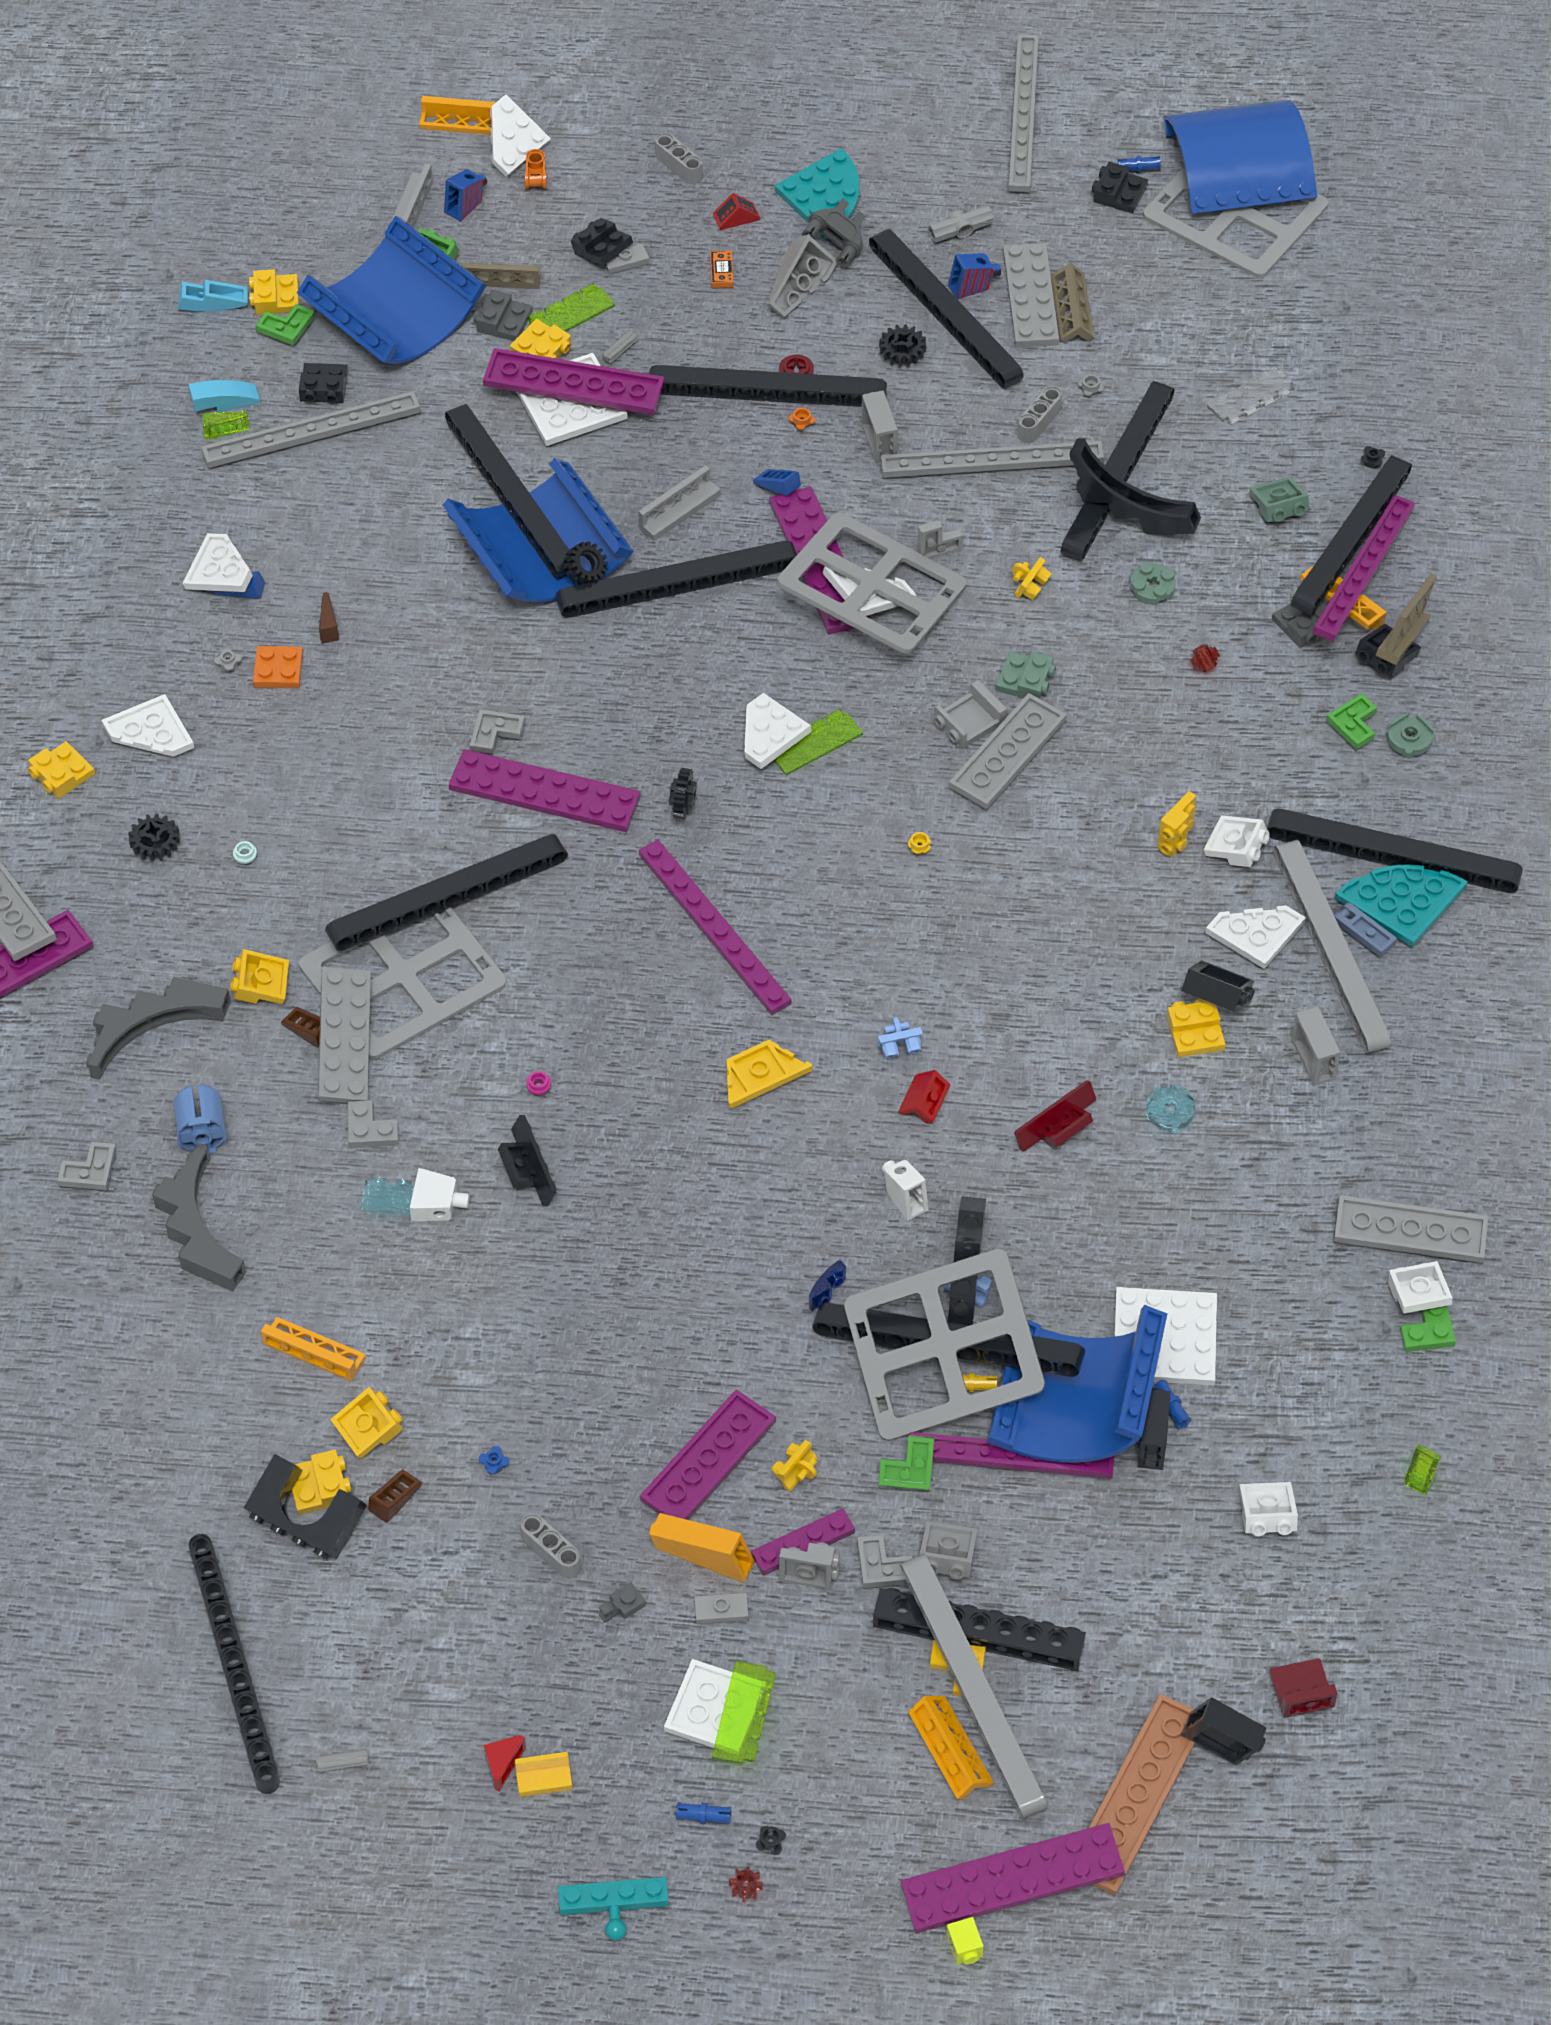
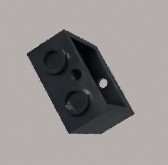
[1181,960,1255,1012]
[1137,1388,1171,1470]
[1181,1697,1267,1765]

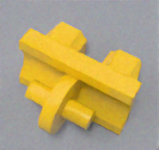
[1011,557,1052,600]
[772,1440,818,1492]

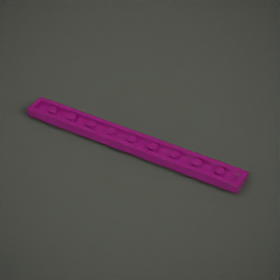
[1313,495,1415,642]
[639,839,792,1016]

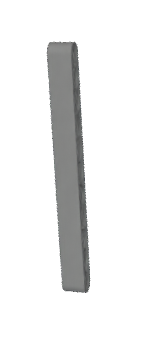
[1274,840,1391,1053]
[900,1553,1048,1819]

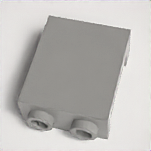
[934,680,1007,749]

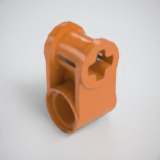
[525,149,547,189]

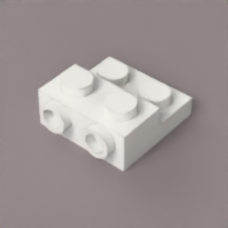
[1204,815,1269,867]
[1388,1261,1453,1314]
[1239,1482,1298,1536]

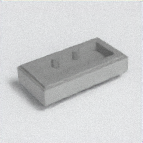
[604,243,649,274]
[694,1593,749,1624]

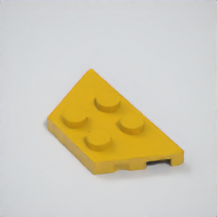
[726,1040,812,1109]

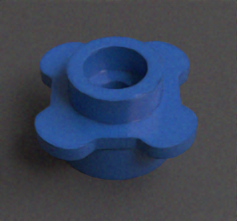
[479,1446,509,1474]

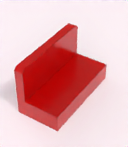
[898,1070,951,1124]

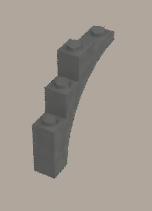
[86,977,231,1080]
[152,1143,246,1292]

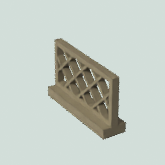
[1376,573,1437,665]

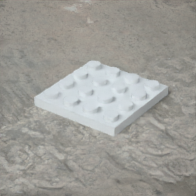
[516,353,628,446]
[1114,1287,1217,1385]

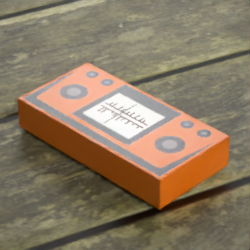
[710,250,733,288]

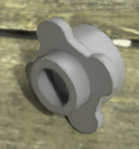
[1078,374,1104,396]
[214,648,242,672]

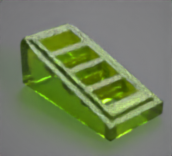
[203,411,249,439]
[1404,1444,1441,1495]

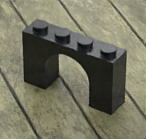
[244,1454,367,1560]

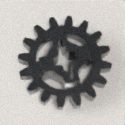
[879,324,926,366]
[669,768,697,819]
[128,813,180,861]

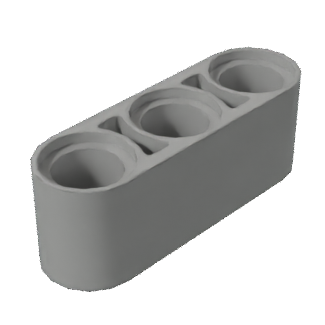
[655,133,702,184]
[1018,386,1062,443]
[520,1513,581,1578]

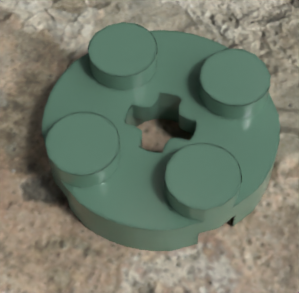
[1130,562,1176,605]
[1386,714,1434,759]

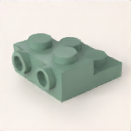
[1250,476,1310,523]
[995,651,1057,699]

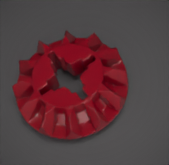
[779,354,814,374]

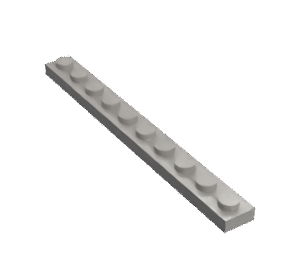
[1009,34,1039,192]
[201,391,421,468]
[881,441,1104,478]

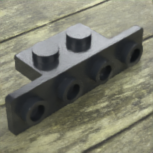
[498,1115,556,1206]

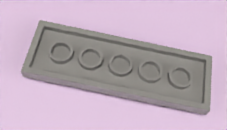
[1003,243,1059,347]
[949,693,1067,809]
[0,861,57,961]
[318,967,370,1103]
[1334,1195,1489,1263]

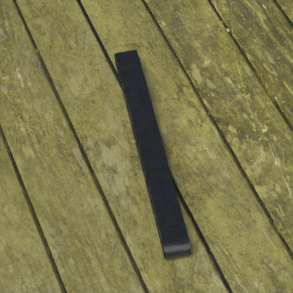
[869,229,1024,388]
[649,365,887,407]
[1060,381,1175,561]
[445,404,569,579]
[1291,455,1412,616]
[555,540,797,618]
[1267,809,1523,893]
[325,834,568,951]
[812,1303,1085,1377]
[189,1534,280,1794]

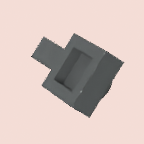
[599,1582,646,1623]

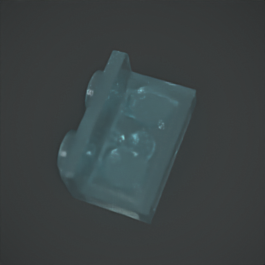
[361,1177,414,1216]

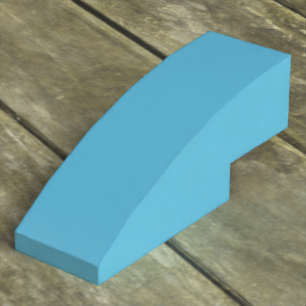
[178,280,248,311]
[188,380,260,412]

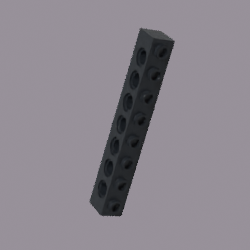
[873,1588,1086,1672]

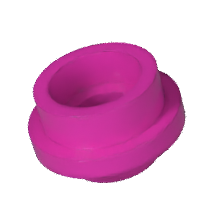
[526,1071,551,1095]

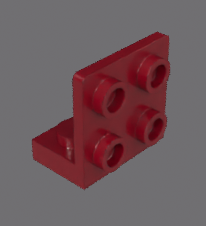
[1270,1658,1338,1718]

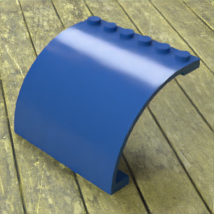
[1163,100,1317,214]
[297,216,487,364]
[443,458,634,602]
[987,1305,1168,1463]

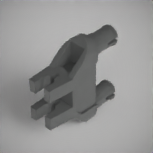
[802,198,866,268]

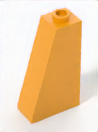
[649,1513,755,1583]

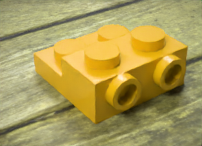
[249,269,299,315]
[510,318,572,359]
[28,741,95,799]
[1157,791,1197,857]
[230,949,289,1004]
[1167,998,1226,1058]
[330,1387,404,1459]
[292,1449,351,1515]

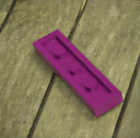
[751,1508,855,1576]

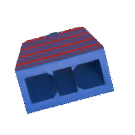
[444,169,487,222]
[948,253,1001,299]

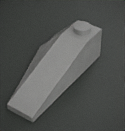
[767,235,837,317]

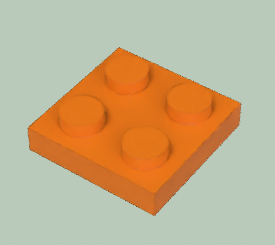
[253,646,303,688]

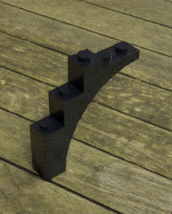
[1069,438,1201,534]
[948,1196,986,1326]

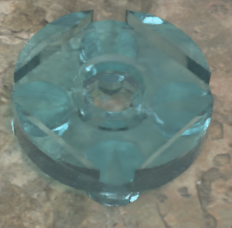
[1146,1085,1195,1133]

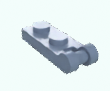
[1334,902,1397,958]

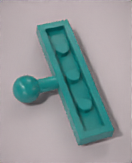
[558,1877,669,1941]

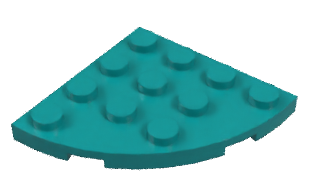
[775,148,860,241]
[1335,865,1468,948]

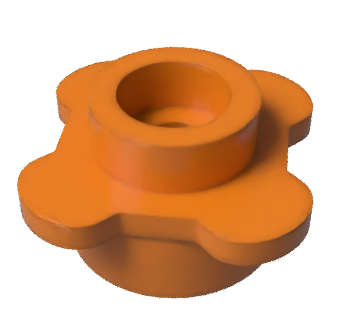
[789,408,815,430]

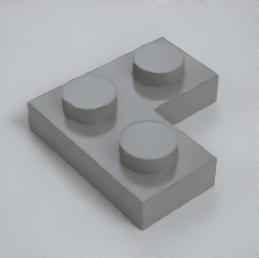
[917,520,963,559]
[469,709,525,754]
[348,1100,398,1148]
[57,1142,116,1190]
[857,1535,912,1588]

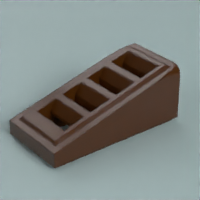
[319,592,339,644]
[281,1007,320,1048]
[368,1469,422,1523]

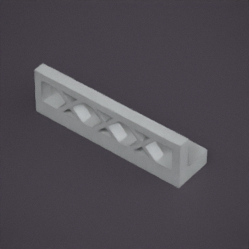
[390,163,433,228]
[638,465,721,541]

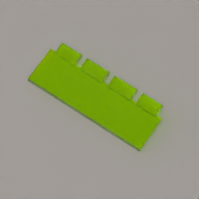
[528,283,615,332]
[774,709,863,776]
[712,1660,776,1764]

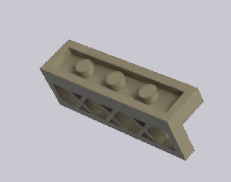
[459,263,541,289]
[1051,263,1094,343]

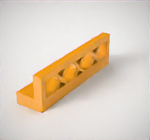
[419,96,496,135]
[1300,565,1387,630]
[260,1317,366,1382]
[908,1695,994,1799]

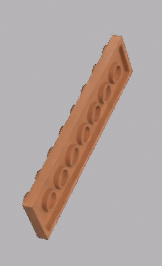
[1089,1694,1196,1896]

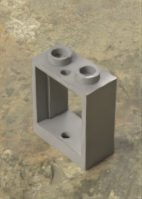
[862,391,898,463]
[1292,1007,1341,1086]

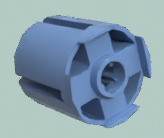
[174,1084,227,1154]

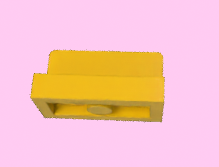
[515,1752,573,1797]

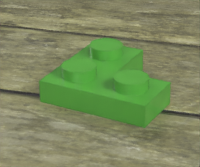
[255,304,315,346]
[1326,693,1377,750]
[1400,1306,1456,1352]
[878,1435,934,1490]

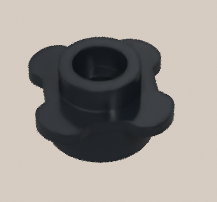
[1361,446,1385,468]
[756,1826,786,1855]

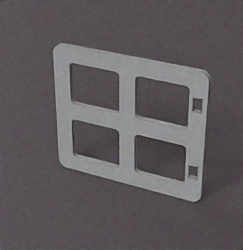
[1143,166,1328,278]
[777,512,967,654]
[299,908,506,1059]
[844,1249,1045,1440]

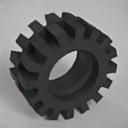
[563,541,608,585]

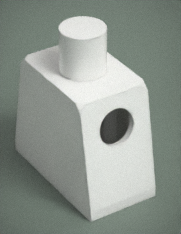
[882,1160,929,1221]
[410,1168,470,1221]

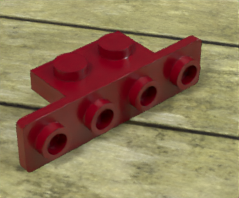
[1014,1080,1096,1151]

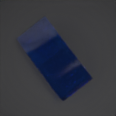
[809,1260,846,1311]

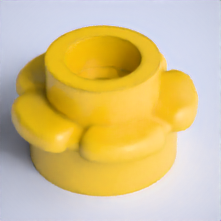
[908,832,931,854]

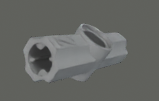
[928,206,994,243]

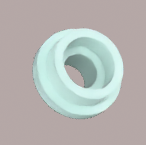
[233,841,257,864]

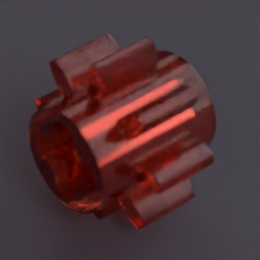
[1190,644,1220,672]
[729,1866,763,1903]

